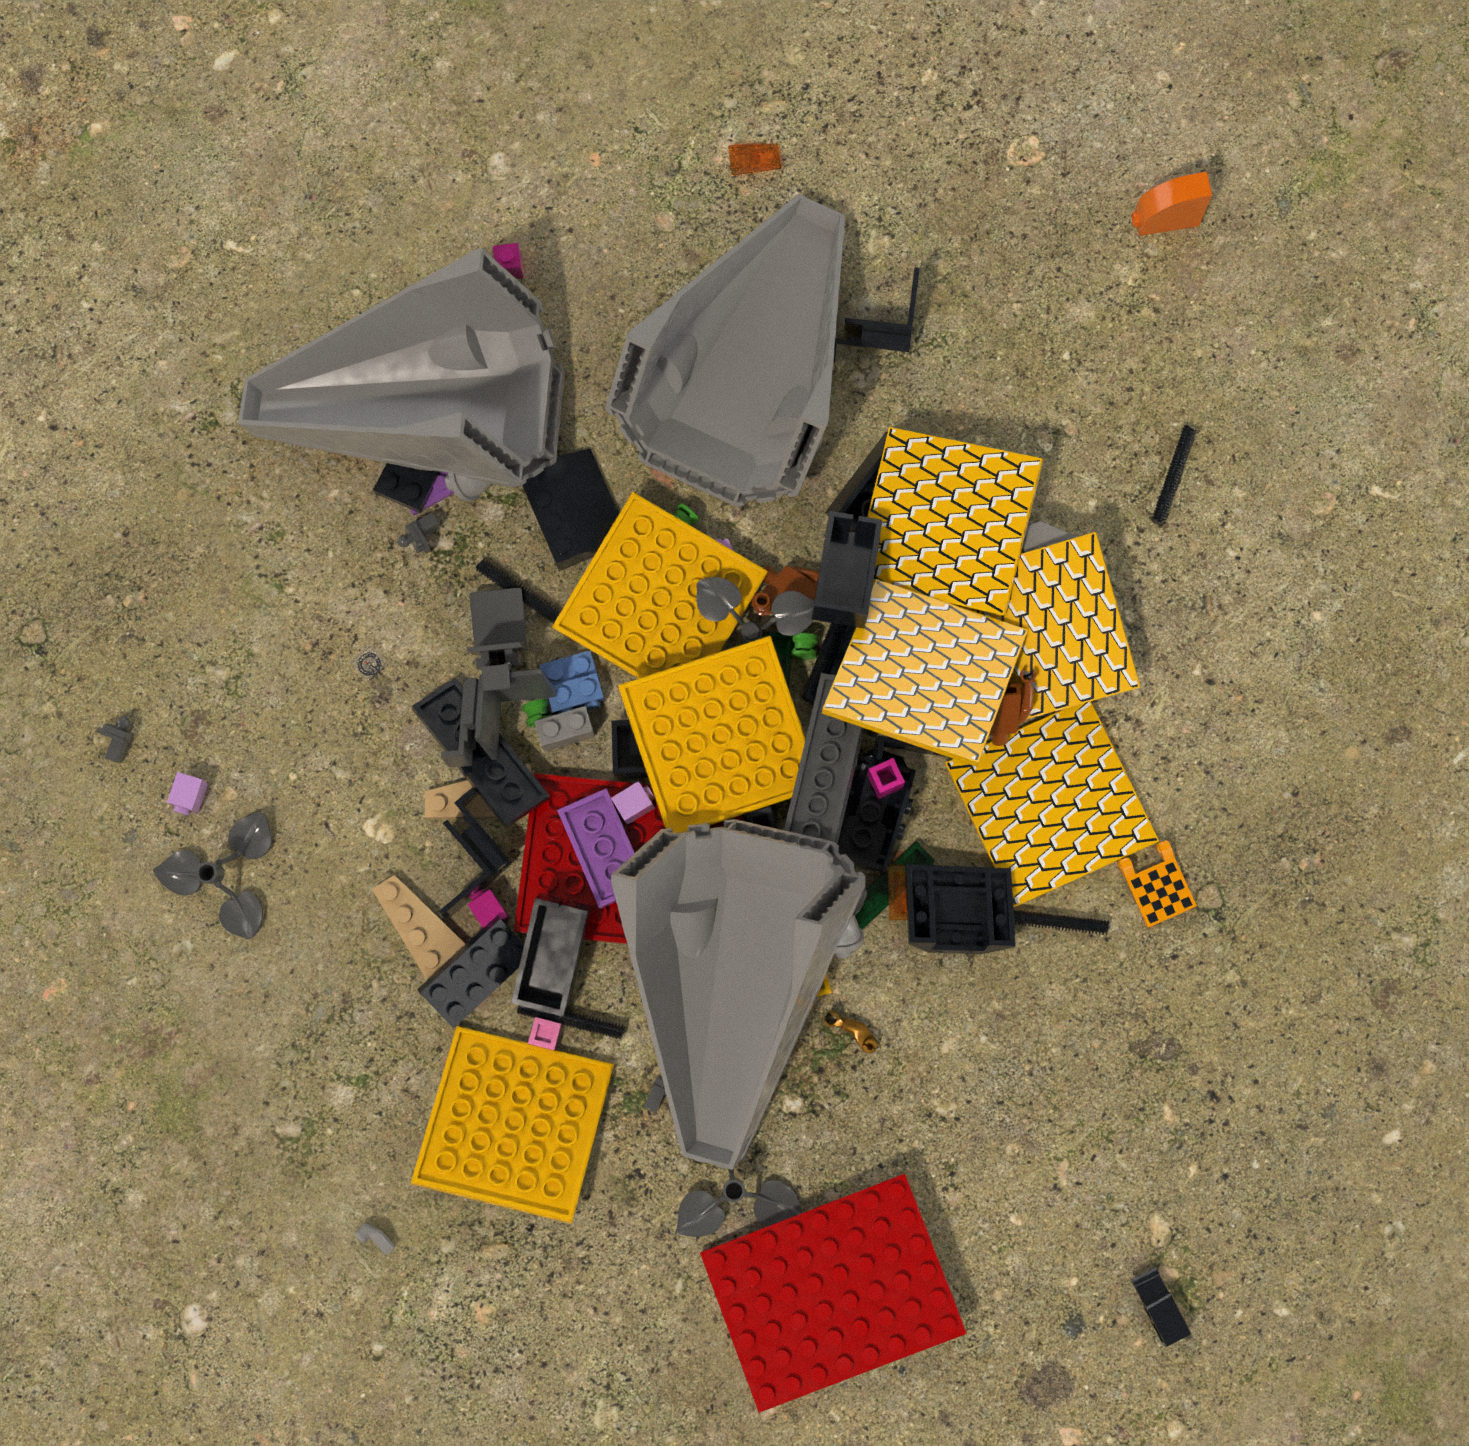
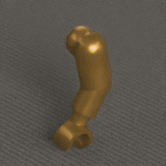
[823,1010,878,1054]

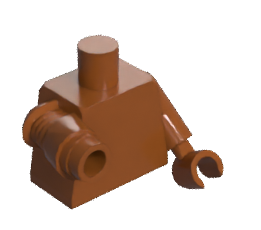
[752,565,819,616]
[989,669,1036,746]

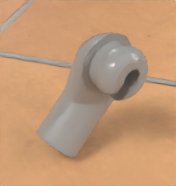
[355,1223,395,1255]

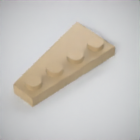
[425,763,532,819]
[372,875,466,980]

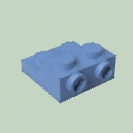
[540,651,605,715]

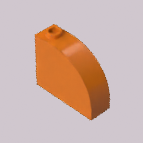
[1131,172,1212,236]

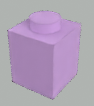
[167,772,208,816]
[611,781,655,825]

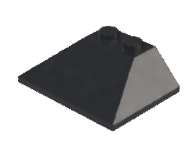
[905,864,1016,954]

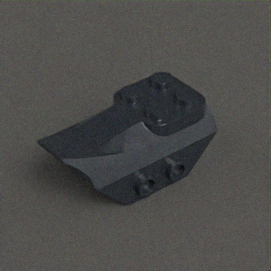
[837,749,916,872]

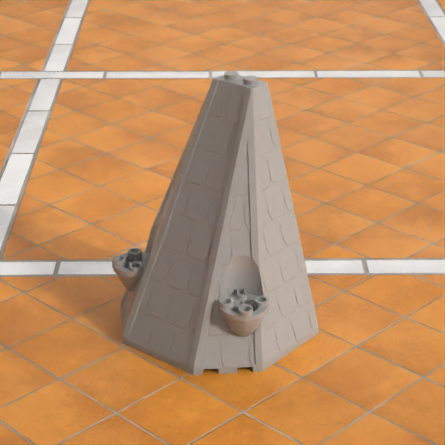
[605,194,845,507]
[238,248,565,502]
[611,819,866,1170]

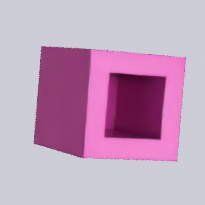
[493,243,524,279]
[867,758,905,799]
[467,889,510,928]

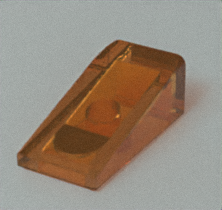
[728,144,782,176]
[887,863,912,920]

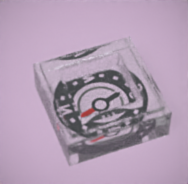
[350,645,388,683]

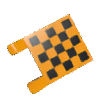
[1117,840,1197,928]

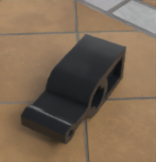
[1130,1267,1191,1347]

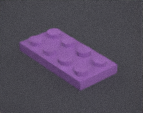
[557,789,635,909]

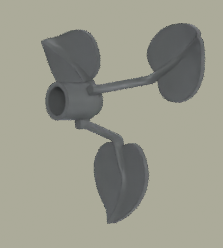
[696,577,814,650]
[153,813,272,939]
[676,1144,802,1237]

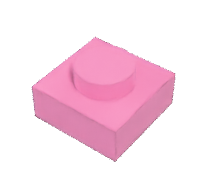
[528,1017,562,1051]

